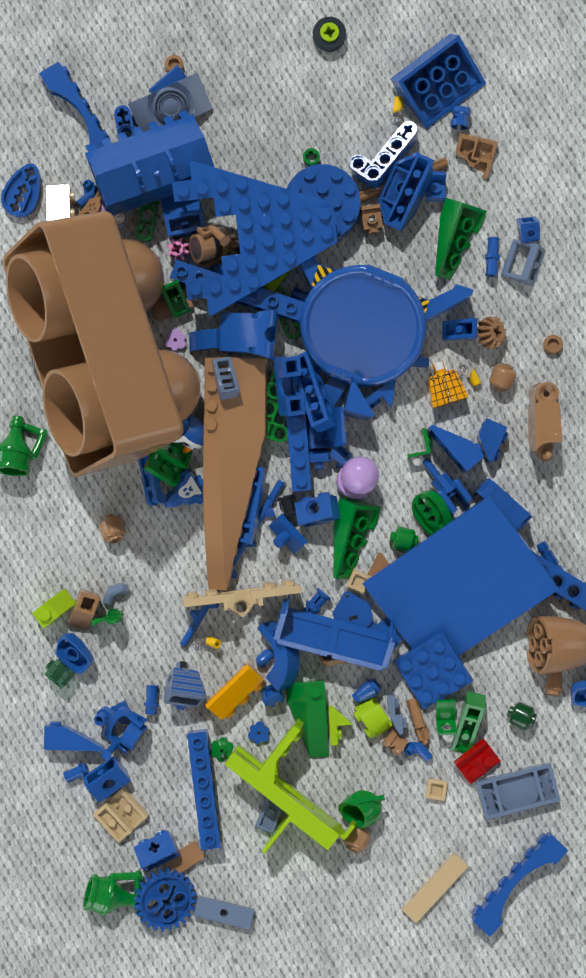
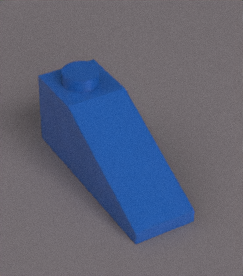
[44,721,104,751]

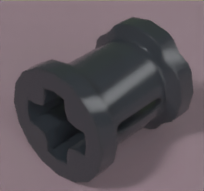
[278,494,296,517]

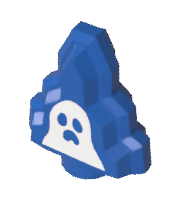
[163,468,203,508]

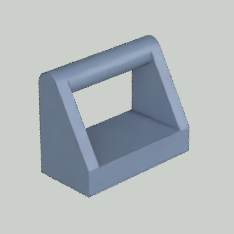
[501,239,545,286]

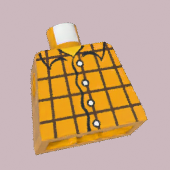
[428,361,468,409]

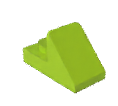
[328,705,353,746]

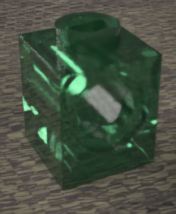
[44,658,76,689]

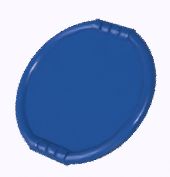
[300,264,427,387]

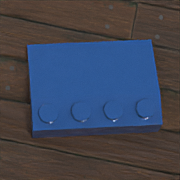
[390,33,486,129]

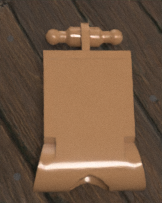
[528,382,563,462]

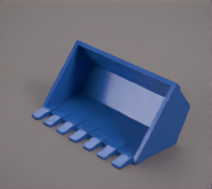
[85,110,214,216]

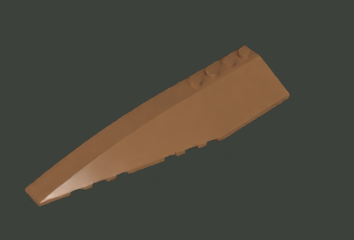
[203,357,267,590]

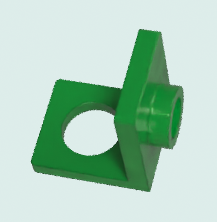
[406,428,433,458]
[436,699,457,735]

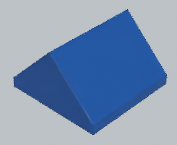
[343,382,374,421]

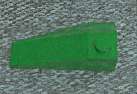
[435,198,487,280]
[333,498,381,579]
[286,679,329,758]

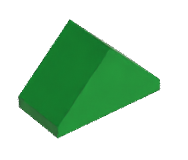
[162,280,191,318]

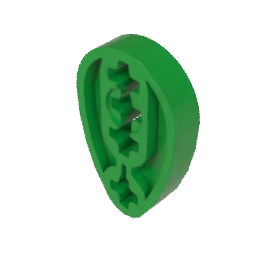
[412,490,452,535]

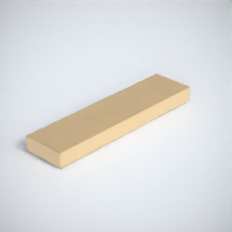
[402,853,469,923]

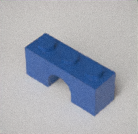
[273,355,306,417]

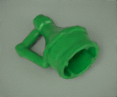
[0,415,47,476]
[83,870,143,916]

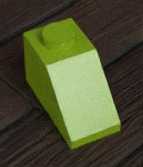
[32,588,75,628]

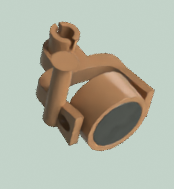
[189,223,240,268]

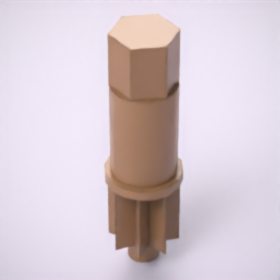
[406,698,431,744]

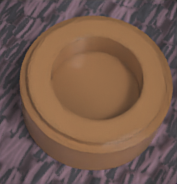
[165,55,184,72]
[543,335,563,355]

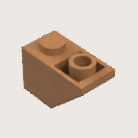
[68,588,100,630]

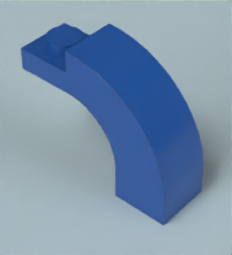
[257,620,300,691]

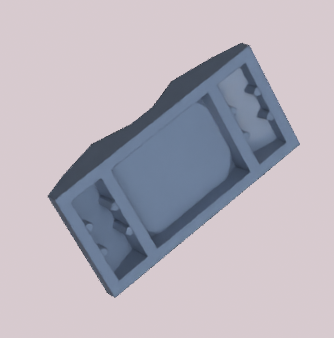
[128,73,213,132]
[476,763,561,820]

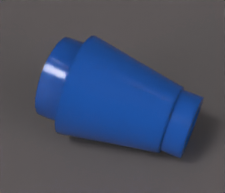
[352,678,382,704]

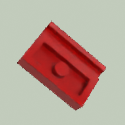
[453,738,501,784]

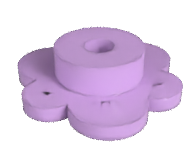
[165,329,186,351]

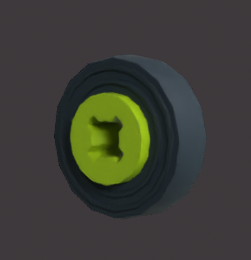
[312,16,346,52]

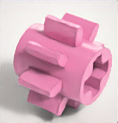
[167,238,191,261]

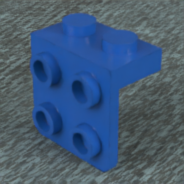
[305,407,347,449]

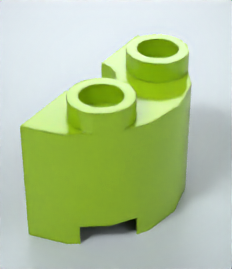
[353,697,394,739]

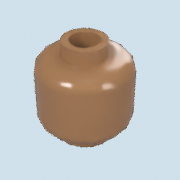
[489,363,517,392]
[99,514,126,544]
[343,826,371,854]

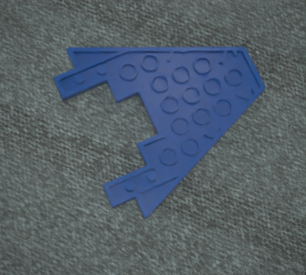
[172,161,338,316]

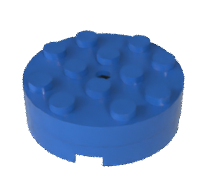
[286,164,361,241]

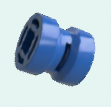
[450,106,471,130]

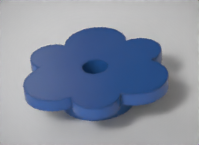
[248,721,269,744]

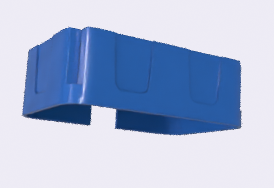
[473,478,532,531]

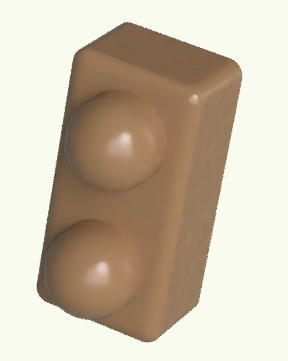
[3,211,201,477]

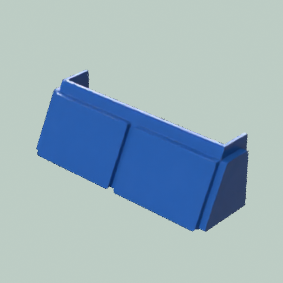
[273,594,396,671]

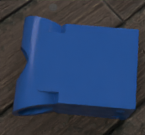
[218,310,278,359]

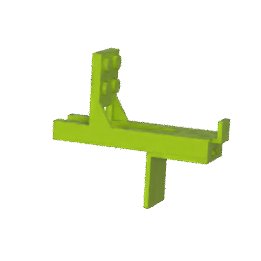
[224,719,356,854]

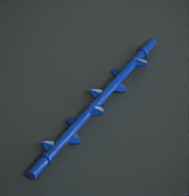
[179,479,285,647]

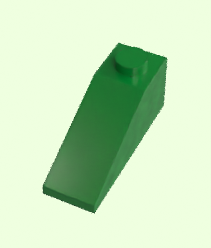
[451,691,486,753]

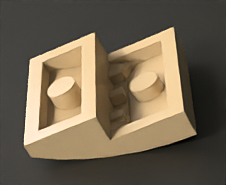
[93,787,149,843]

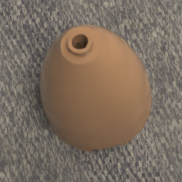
[526,616,586,674]

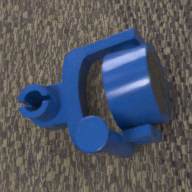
[94,706,148,760]

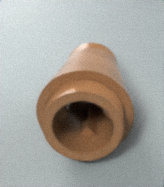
[543,672,562,697]

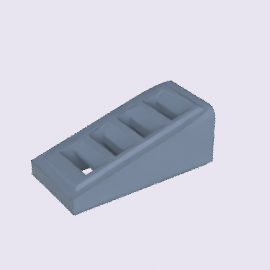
[212,357,240,400]

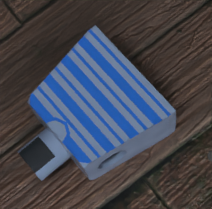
[164,661,206,708]

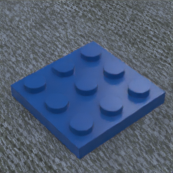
[393,631,473,709]

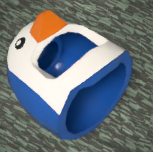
[173,415,204,453]

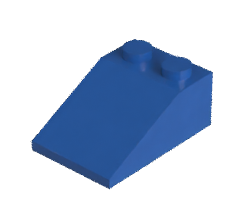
[427,425,485,473]

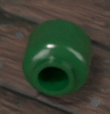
[507,702,537,731]

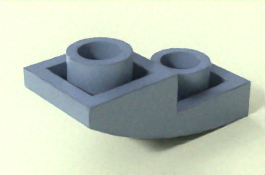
[386,694,407,734]

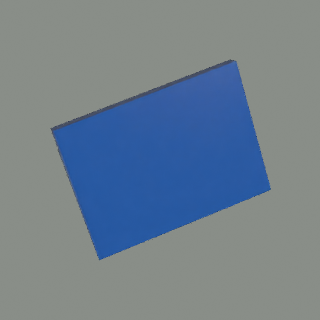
[362,494,559,656]

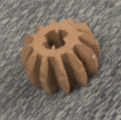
[477,316,508,349]

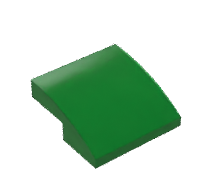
[143,443,192,487]

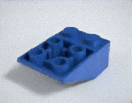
[161,195,206,241]

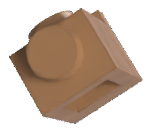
[360,204,383,235]

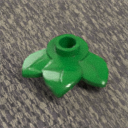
[91,608,124,626]

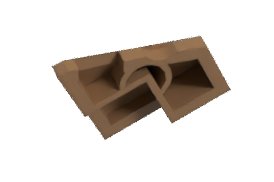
[455,132,498,179]

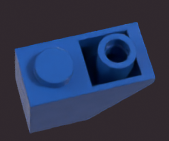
[477,418,508,463]

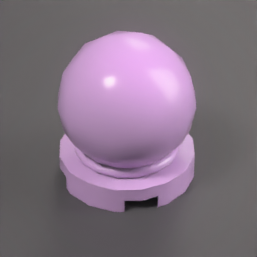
[336,456,379,501]

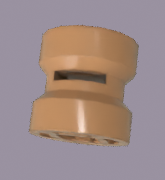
[381,729,408,756]

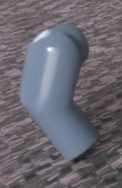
[103,583,129,606]

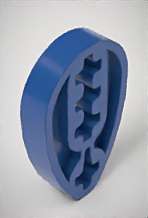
[1,163,41,218]

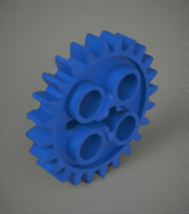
[133,867,197,932]

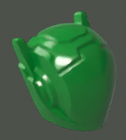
[338,790,385,829]

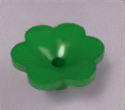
[210,737,234,762]

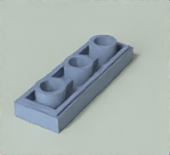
[193,895,255,929]

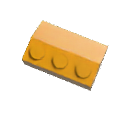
[205,662,264,720]

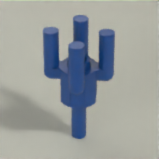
[422,457,473,516]

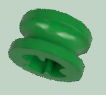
[303,148,320,166]

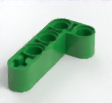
[266,371,288,443]

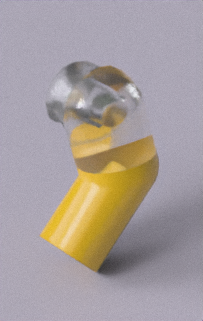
[390,96,404,126]
[455,364,482,387]
[193,636,221,651]

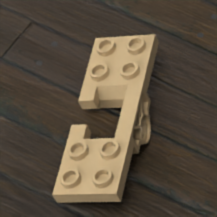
[182,580,301,616]

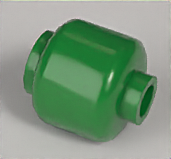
[389,526,418,553]

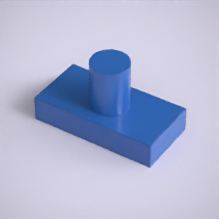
[268,514,308,554]

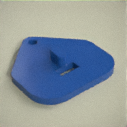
[333,591,373,627]

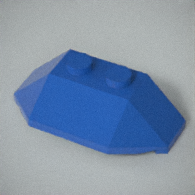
[378,152,435,232]

